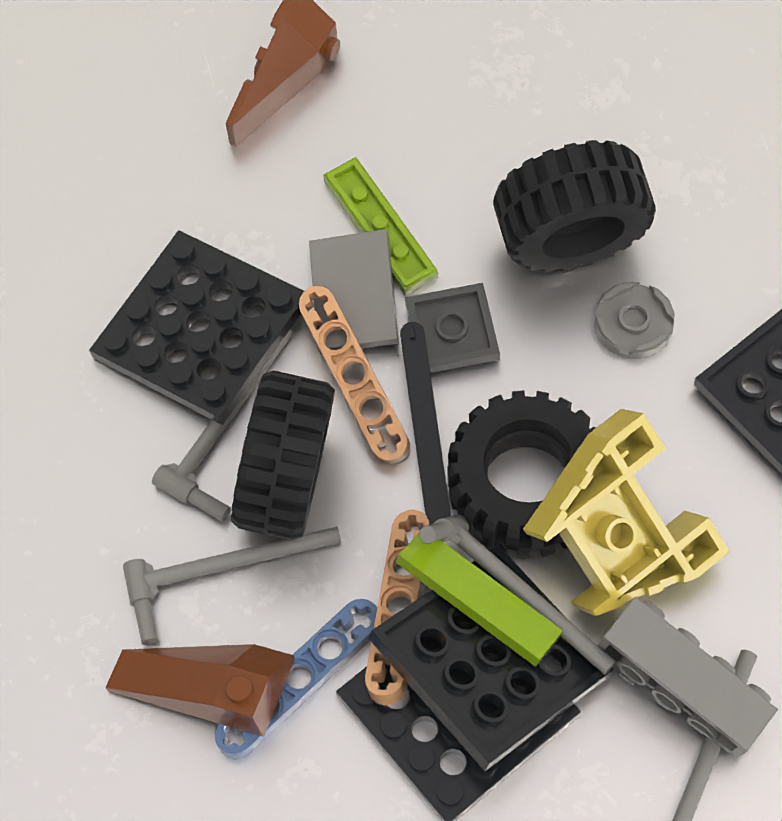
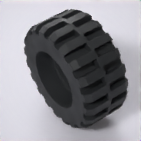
[493,140,656,272]
[231,370,335,540]
[447,390,597,558]

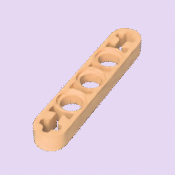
[299,286,410,464]
[365,509,430,705]

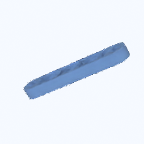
[215,599,377,759]

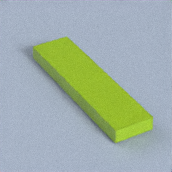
[323,157,438,296]
[396,532,563,667]

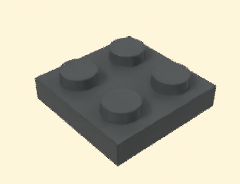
[405,283,500,373]

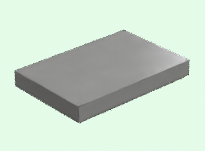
[309,229,399,355]

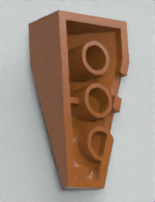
[225,0,340,146]
[106,644,295,737]

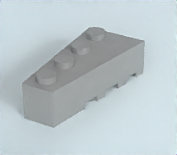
[598,597,778,758]

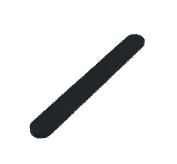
[400,322,451,525]

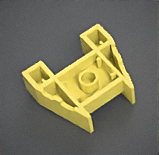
[523,409,730,616]

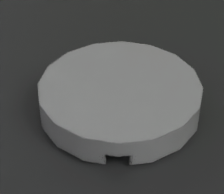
[594,282,675,359]

